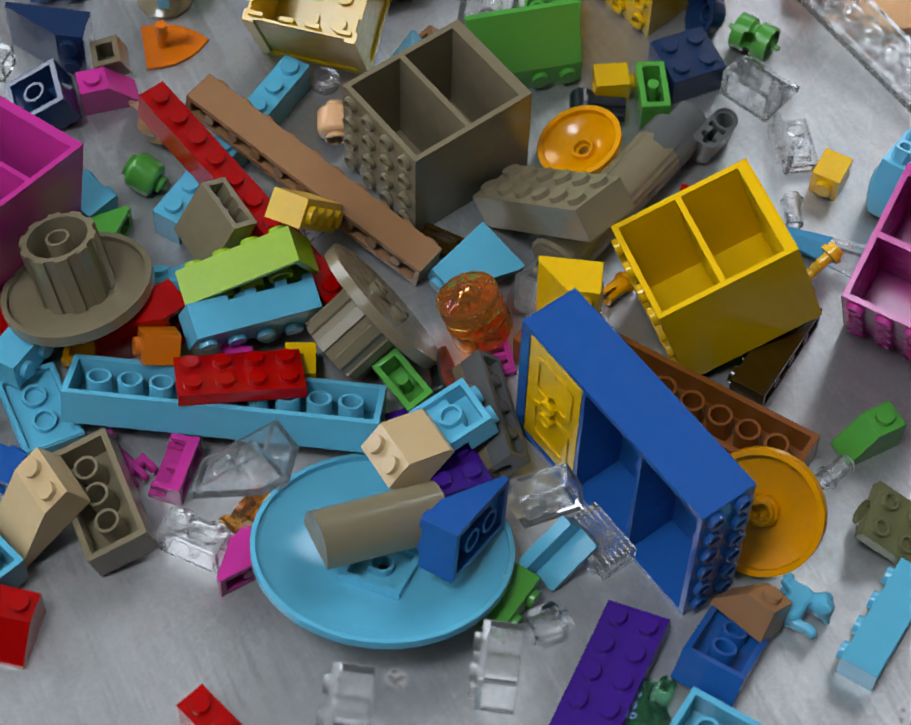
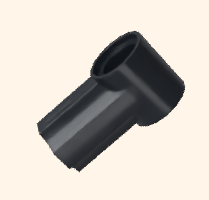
[569,88,626,123]

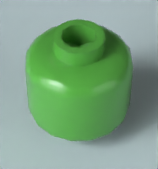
[122,152,168,196]

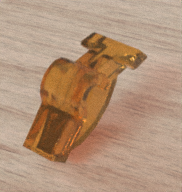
[219,485,271,534]

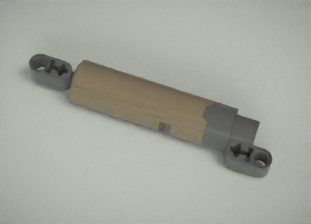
[507,100,738,314]

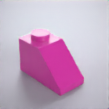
[75,67,139,116]
[217,526,256,597]

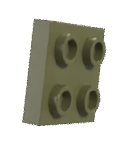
[852,481,911,565]

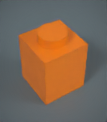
[132,326,181,366]

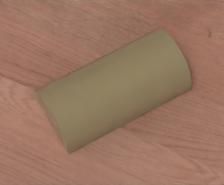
[304,481,445,570]

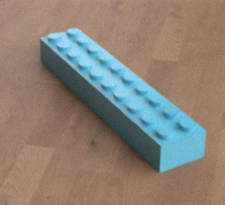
[60,354,387,453]

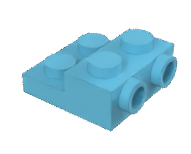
[409,377,500,451]

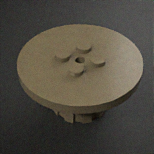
[0,211,155,347]
[305,243,438,381]

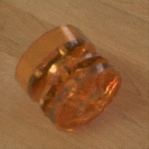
[436,271,513,354]

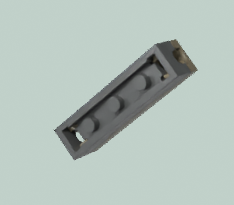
[452,349,531,478]

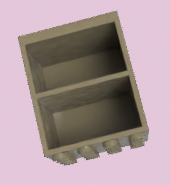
[342,19,532,231]

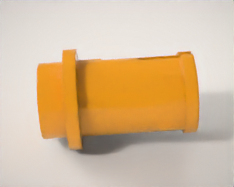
[601,271,634,306]

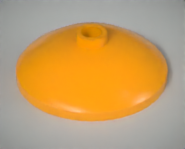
[537,105,623,174]

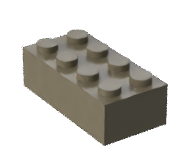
[54,427,160,576]

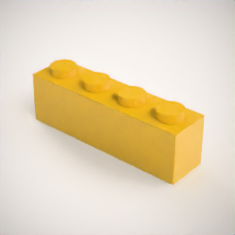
[264,186,343,233]

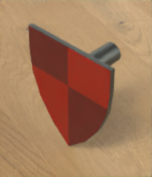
[427,345,455,400]

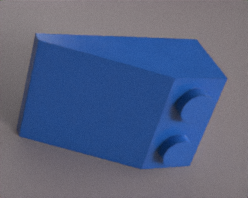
[417,476,510,583]
[671,605,771,707]

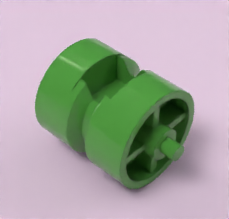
[728,12,781,62]

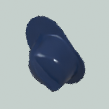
[685,0,726,34]

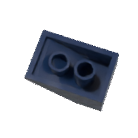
[5,1,95,74]

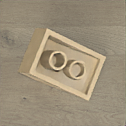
[0,447,91,568]

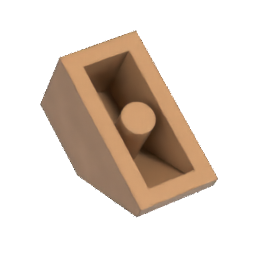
[711,583,793,643]

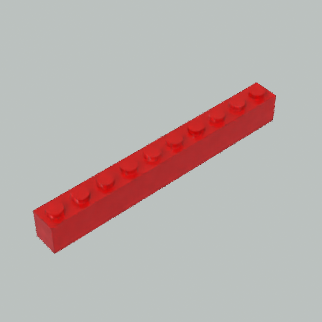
[138,81,343,312]

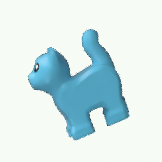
[775,572,835,639]

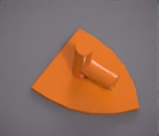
[141,20,209,71]

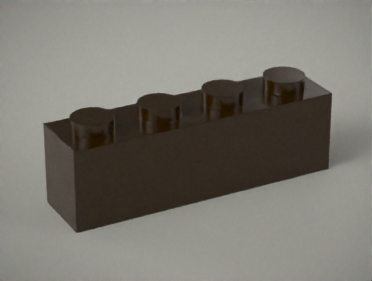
[727,308,822,406]

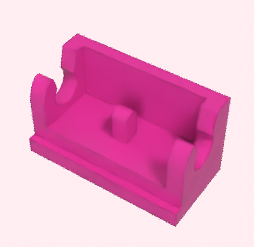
[148,433,203,507]

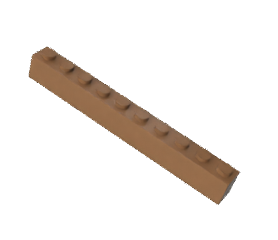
[185,74,442,287]

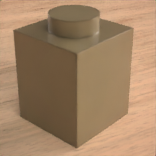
[89,35,132,75]

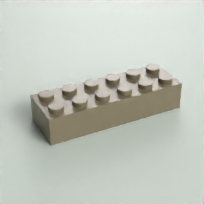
[472,164,635,242]

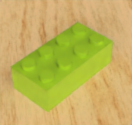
[175,225,319,306]

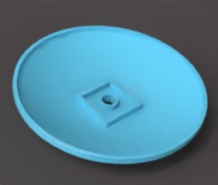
[250,453,515,649]

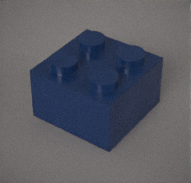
[648,26,727,105]

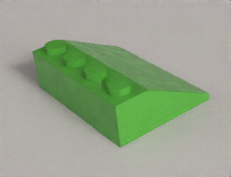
[464,0,582,89]

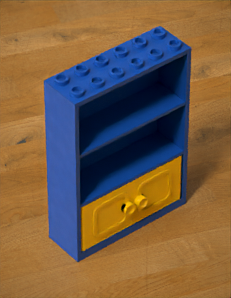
[516,288,757,616]

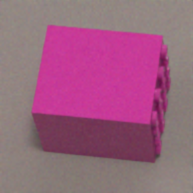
[0,96,84,297]
[841,162,911,361]

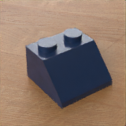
[4,58,82,130]

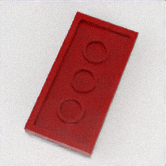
[173,348,307,406]

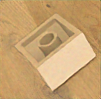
[361,409,455,490]

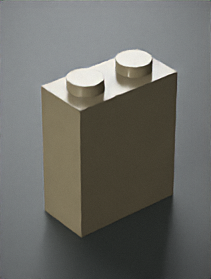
[174,177,257,260]

